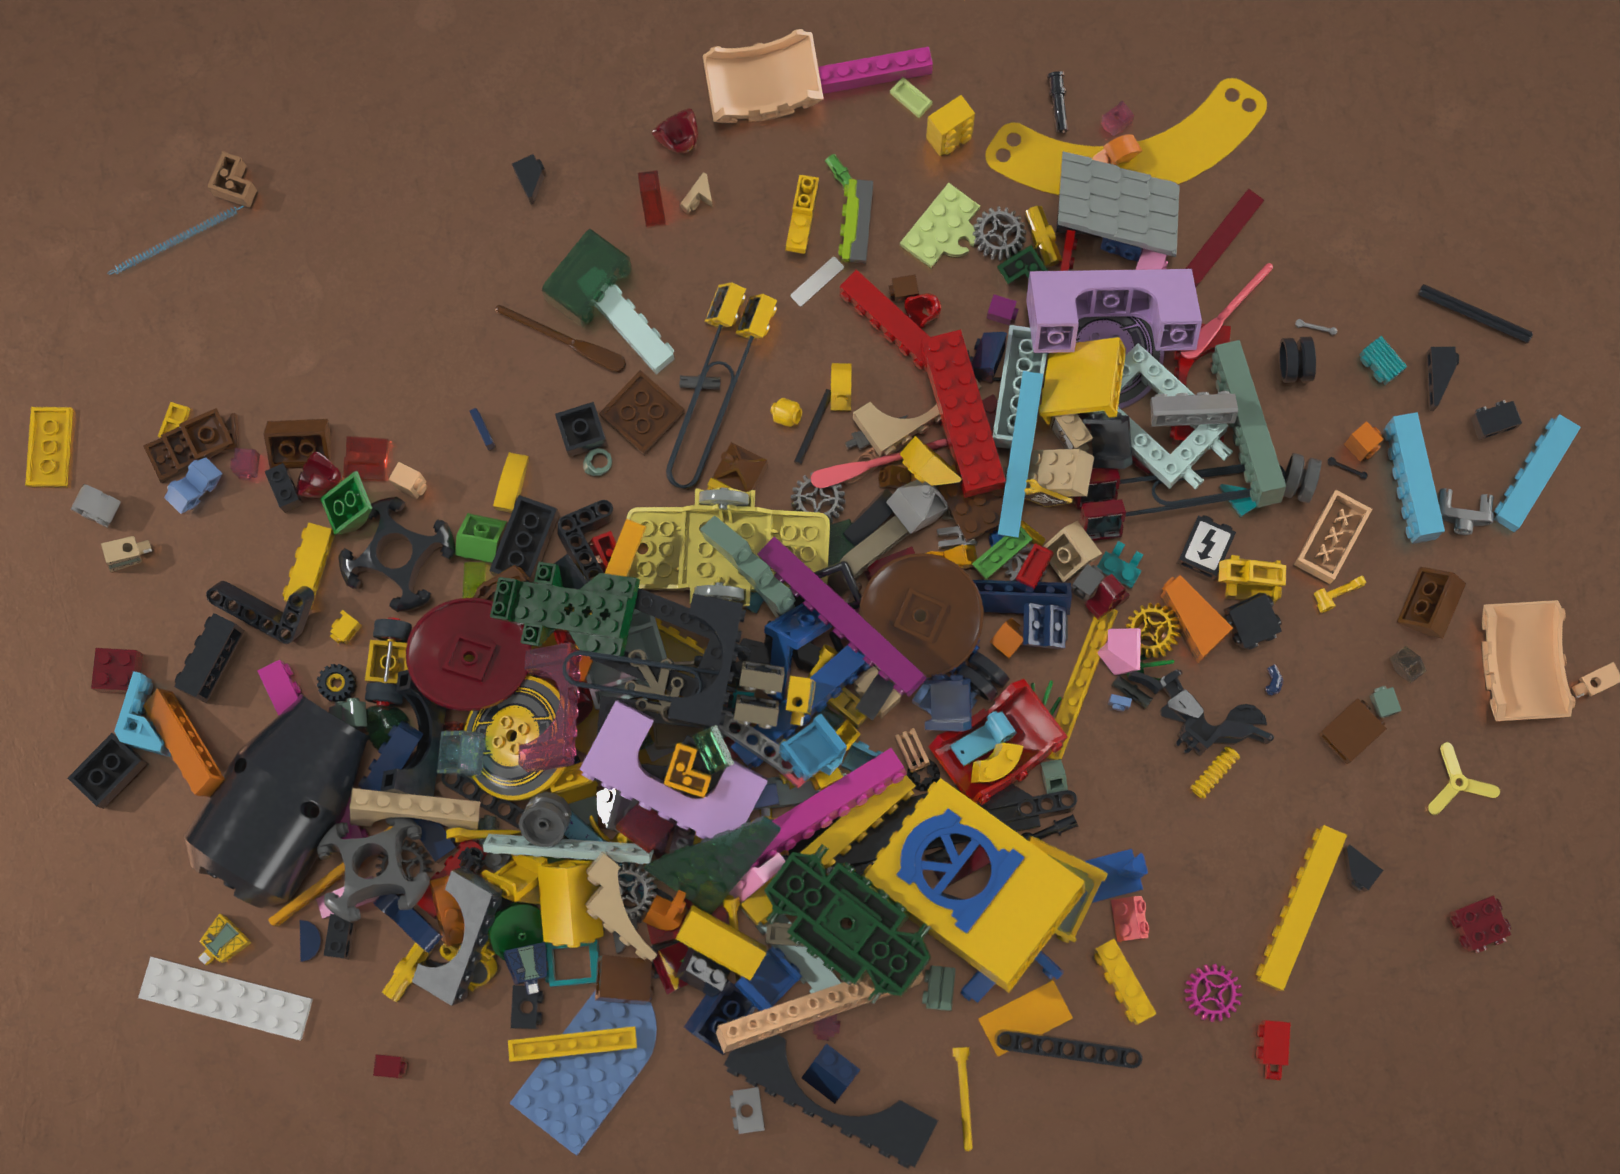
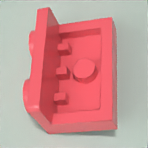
[1111,896,1149,942]

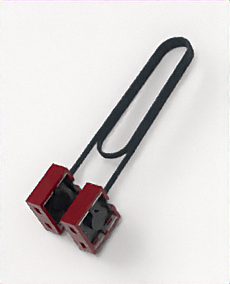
[1073,464,1286,541]

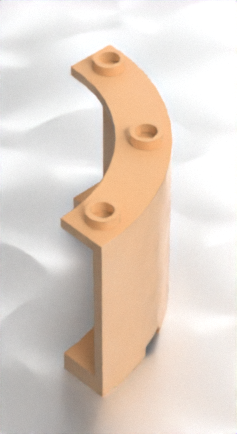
[703,29,824,123]
[1482,600,1575,721]

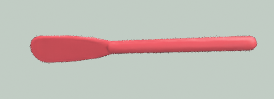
[1181,263,1273,359]
[811,439,948,489]

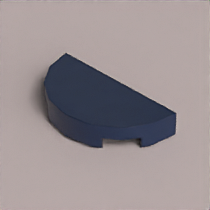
[300,920,322,962]

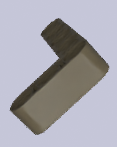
[828,515,910,596]

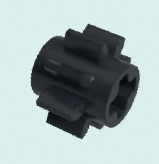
[458,847,485,873]

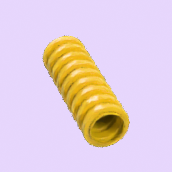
[1190,746,1240,799]

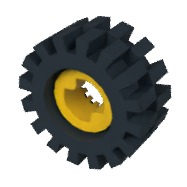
[317,664,357,702]

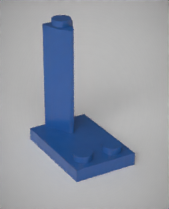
[764,603,833,703]
[1080,849,1148,905]
[960,951,1064,1003]

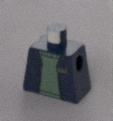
[503,942,547,995]

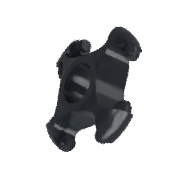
[338,497,456,612]

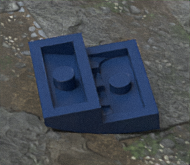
[1023,603,1066,649]

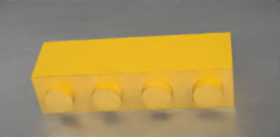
[283,522,335,610]

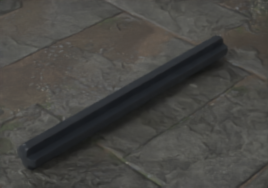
[1418,284,1533,343]

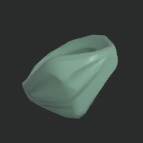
[583,448,612,476]

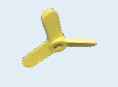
[1428,742,1500,815]

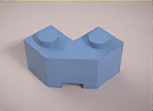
[164,457,223,514]

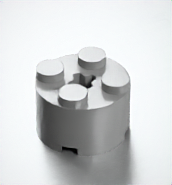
[71,484,121,528]

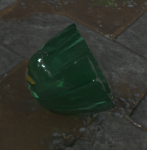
[365,705,411,751]

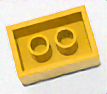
[926,95,975,156]

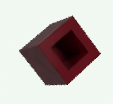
[373,1054,407,1078]

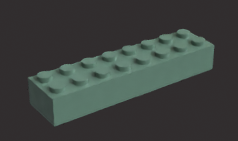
[1210,340,1286,508]

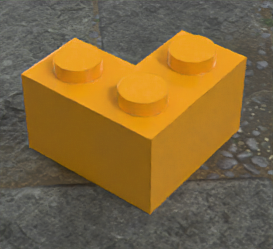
[663,742,711,798]

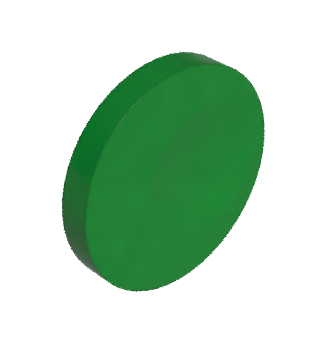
[489,902,549,961]

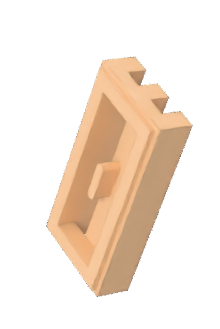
[895,728,930,773]

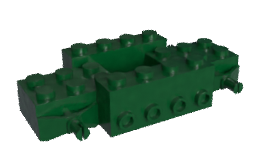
[765,844,931,1004]

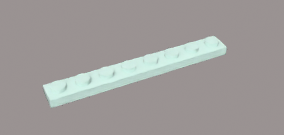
[483,834,654,864]

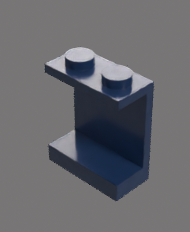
[924,674,972,731]

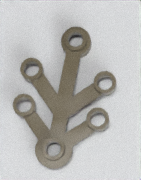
[625,649,685,723]

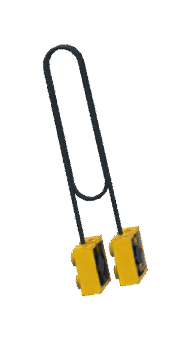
[666,282,777,488]

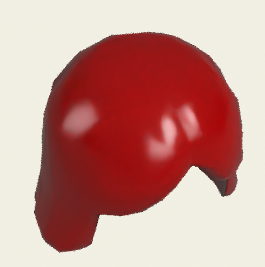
[905,293,941,328]

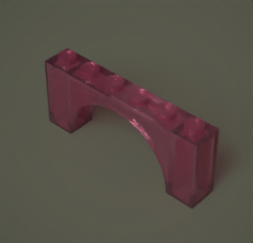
[518,642,582,773]

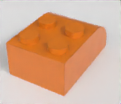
[429,875,465,947]

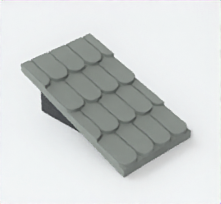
[1056,151,1180,257]

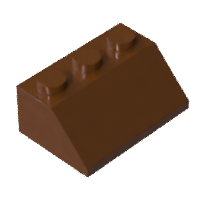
[263,419,331,468]
[1397,567,1466,639]

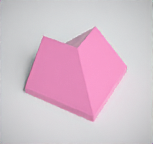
[1097,628,1141,675]

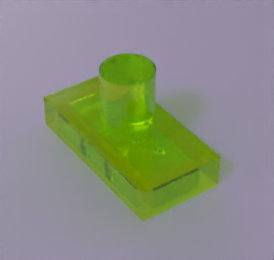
[462,562,486,598]

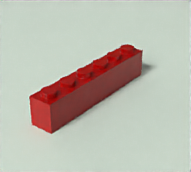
[840,269,930,372]

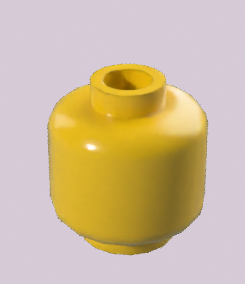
[771,398,802,427]

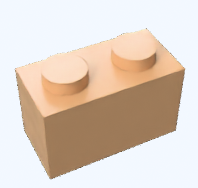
[389,462,427,499]

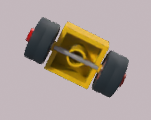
[365,617,412,707]

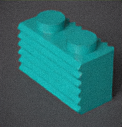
[1359,336,1408,385]

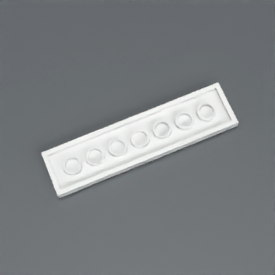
[138,957,313,1040]

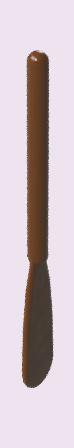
[495,305,626,371]

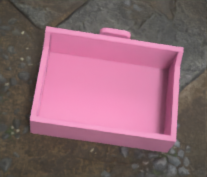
[727,853,786,904]

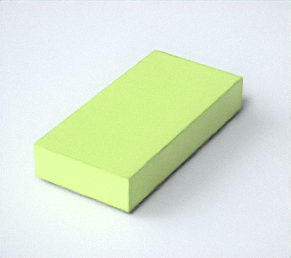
[890,77,933,118]

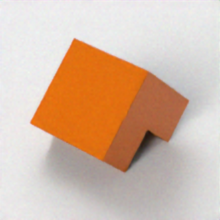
[989,618,1023,658]

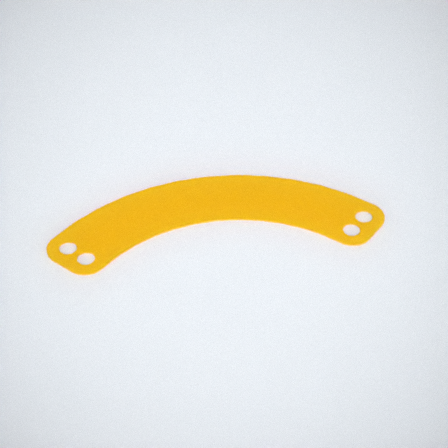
[985,78,1267,195]

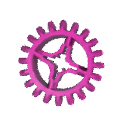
[1184,964,1242,1022]

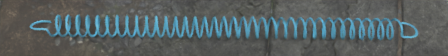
[108,206,244,274]

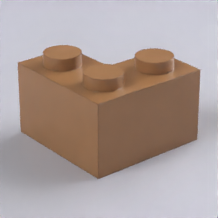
[208,151,257,208]

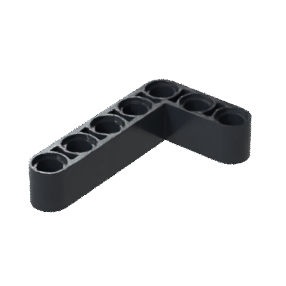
[557,500,613,582]
[206,581,314,644]

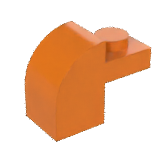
[1093,134,1143,166]
[643,890,687,930]

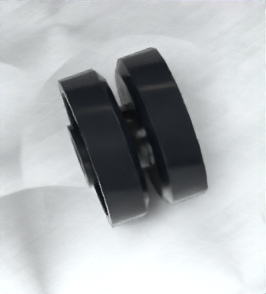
[1279,337,1316,383]
[956,651,1010,702]

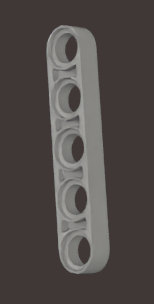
[718,710,793,774]

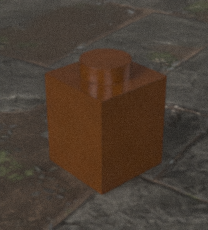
[888,274,919,303]

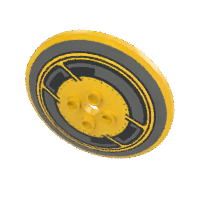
[463,676,575,801]

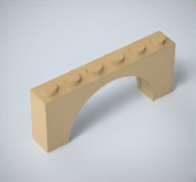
[853,378,982,457]
[350,788,480,830]

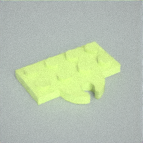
[900,183,980,269]

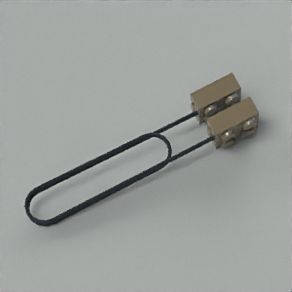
[562,651,784,728]

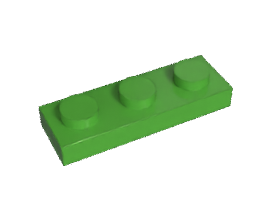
[972,525,1033,580]

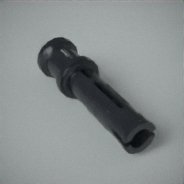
[1047,71,1069,133]

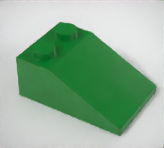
[320,471,372,535]

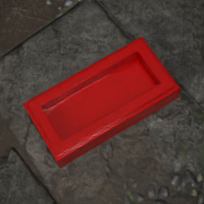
[1016,543,1054,589]

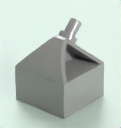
[886,479,948,534]

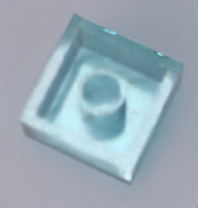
[437,731,486,776]

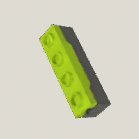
[838,179,873,264]

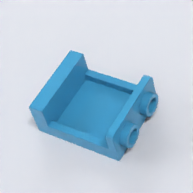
[779,714,847,781]

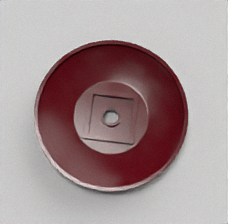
[406,598,532,711]

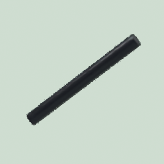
[794,389,831,465]

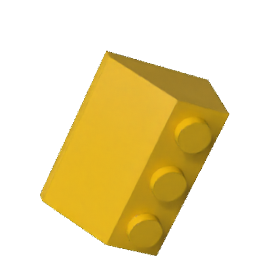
[900,436,962,486]

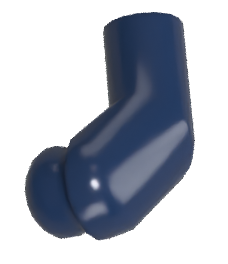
[1266,664,1284,696]

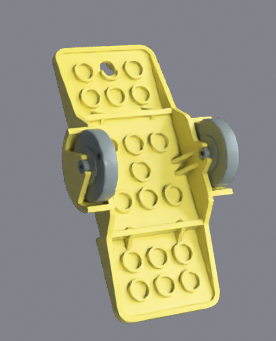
[627,488,830,607]

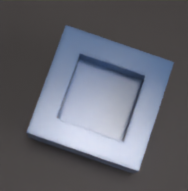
[1108,694,1132,711]

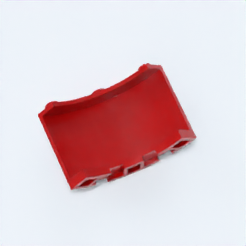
[928,679,1068,805]

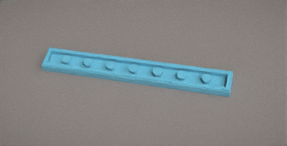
[998,371,1043,538]

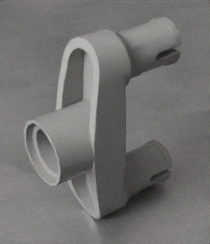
[1439,488,1494,535]

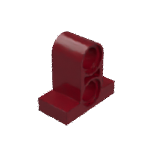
[1085,574,1130,620]

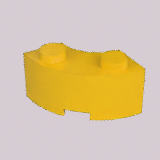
[971,743,1023,783]

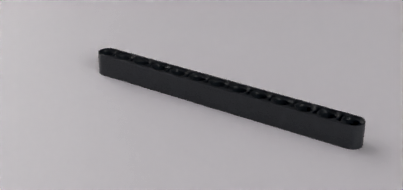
[441,769,674,906]

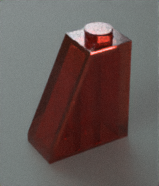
[638,170,666,227]

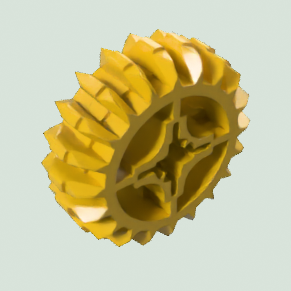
[1126,603,1181,658]

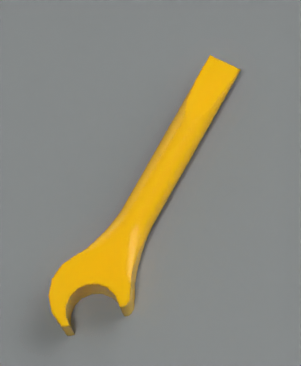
[446,828,522,843]

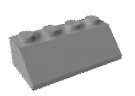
[1150,391,1238,427]

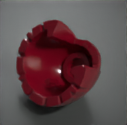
[652,108,698,154]
[296,452,342,498]

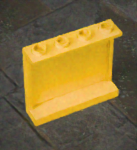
[1039,337,1126,424]

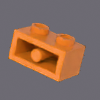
[1344,421,1383,462]

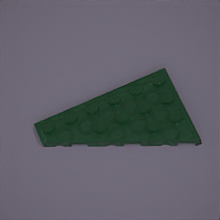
[643,816,781,915]

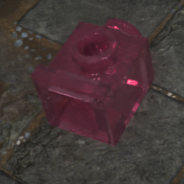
[1102,101,1134,136]

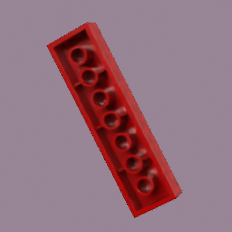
[920,329,1006,498]

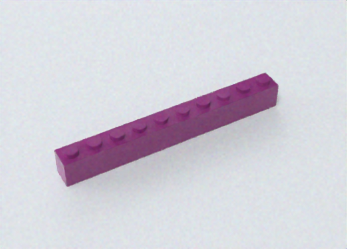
[757,536,926,697]

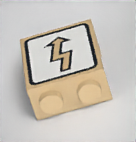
[1050,414,1093,452]

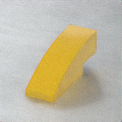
[493,452,529,513]
[1219,559,1286,586]

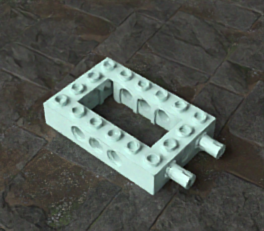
[1087,343,1233,490]

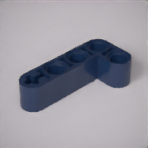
[373,894,443,953]

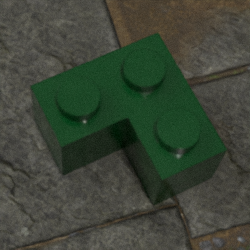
[997,244,1049,284]

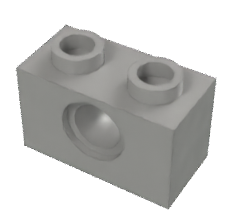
[730,1087,765,1134]

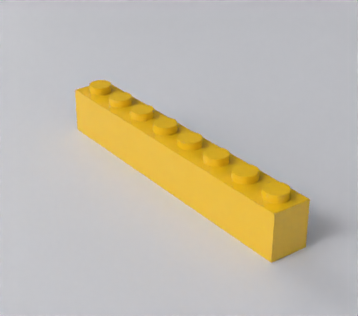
[1256,825,1347,991]

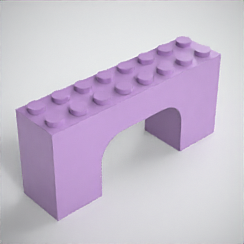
[1026,269,1202,353]
[580,699,768,850]

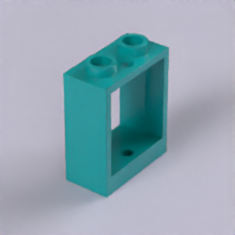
[545,939,600,987]

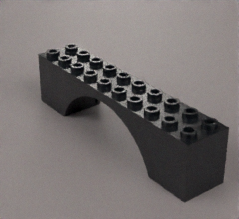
[724,1035,938,1169]

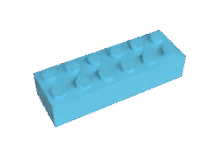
[1383,412,1445,544]

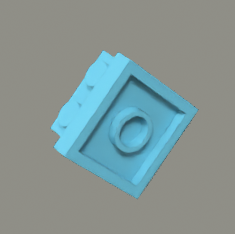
[114,671,171,757]

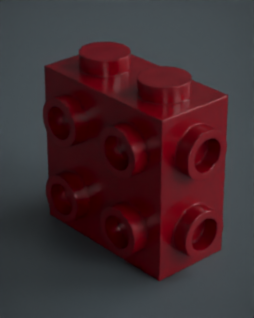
[1450,895,1511,953]

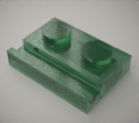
[692,725,735,774]

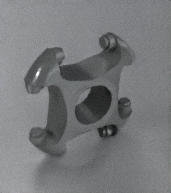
[317,817,430,923]

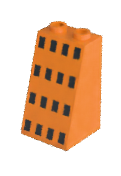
[1160,575,1233,663]

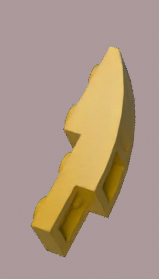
[785,175,819,254]

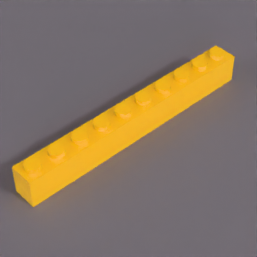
[741,775,916,926]

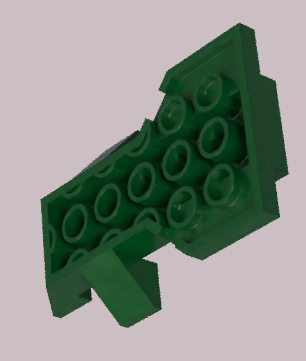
[490,562,640,662]

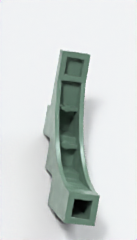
[700,515,796,619]

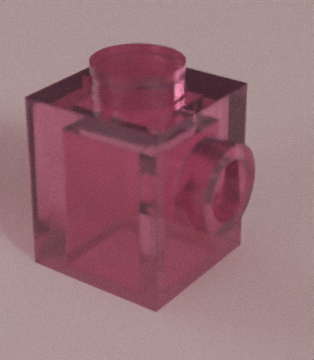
[230,448,260,480]
[813,1014,841,1041]

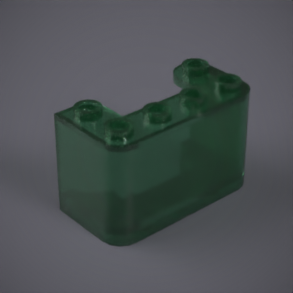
[542,229,632,328]

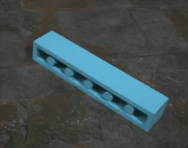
[1494,414,1581,532]

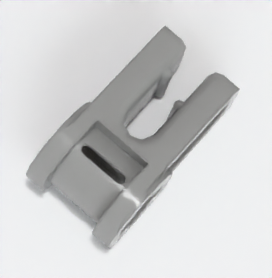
[937,526,977,549]

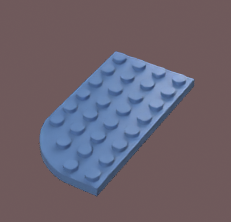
[510,990,657,1156]

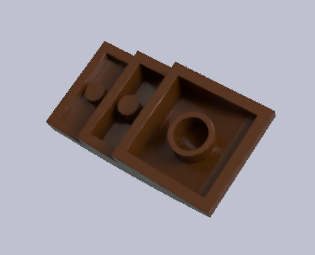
[143,408,233,483]

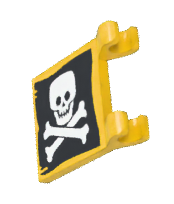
[1024,479,1073,507]

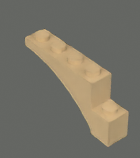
[586,851,657,961]

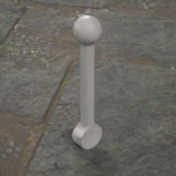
[1295,319,1337,335]

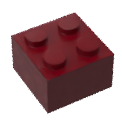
[91,648,143,694]

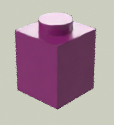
[987,295,1019,326]

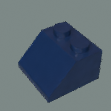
[970,332,1007,383]
[801,1043,860,1104]

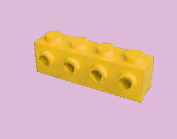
[1093,939,1156,1025]

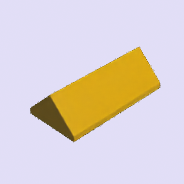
[676,905,767,980]

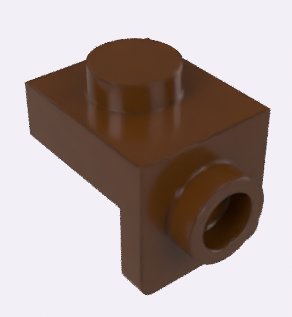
[878,465,912,489]

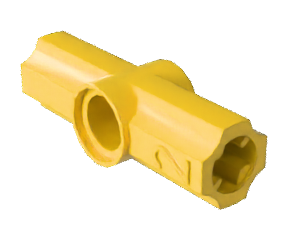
[1025,206,1062,267]
[382,942,433,1002]

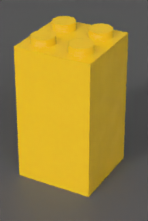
[537,859,604,948]

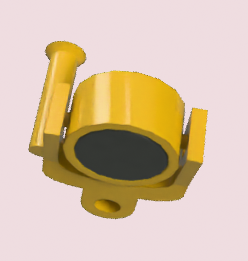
[440,932,497,992]

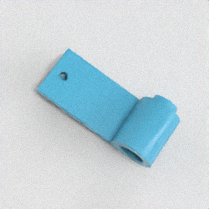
[950,711,1017,766]

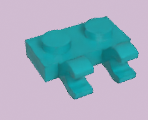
[1097,541,1144,589]

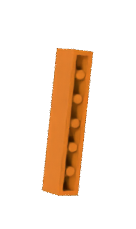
[143,688,225,797]

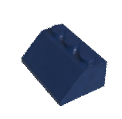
[684,980,756,1055]

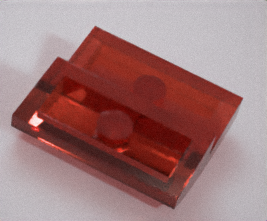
[343,436,388,480]

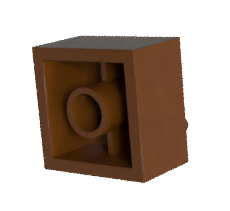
[712,442,768,492]

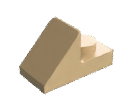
[680,172,713,214]

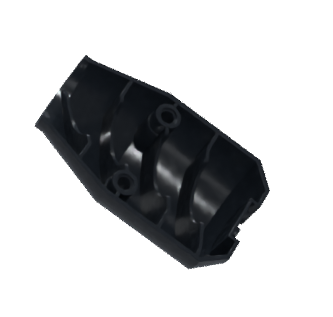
[184,693,370,908]

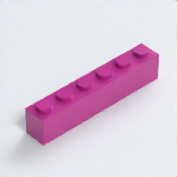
[818,47,933,94]

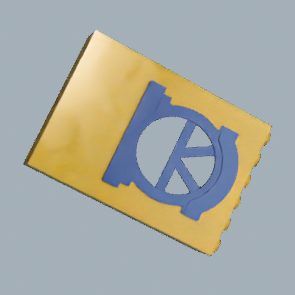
[863,778,1085,993]

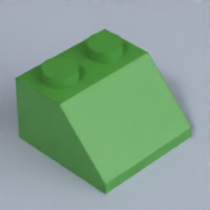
[455,513,507,562]

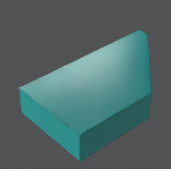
[1219,484,1257,517]

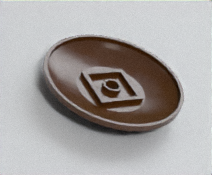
[859,553,984,678]

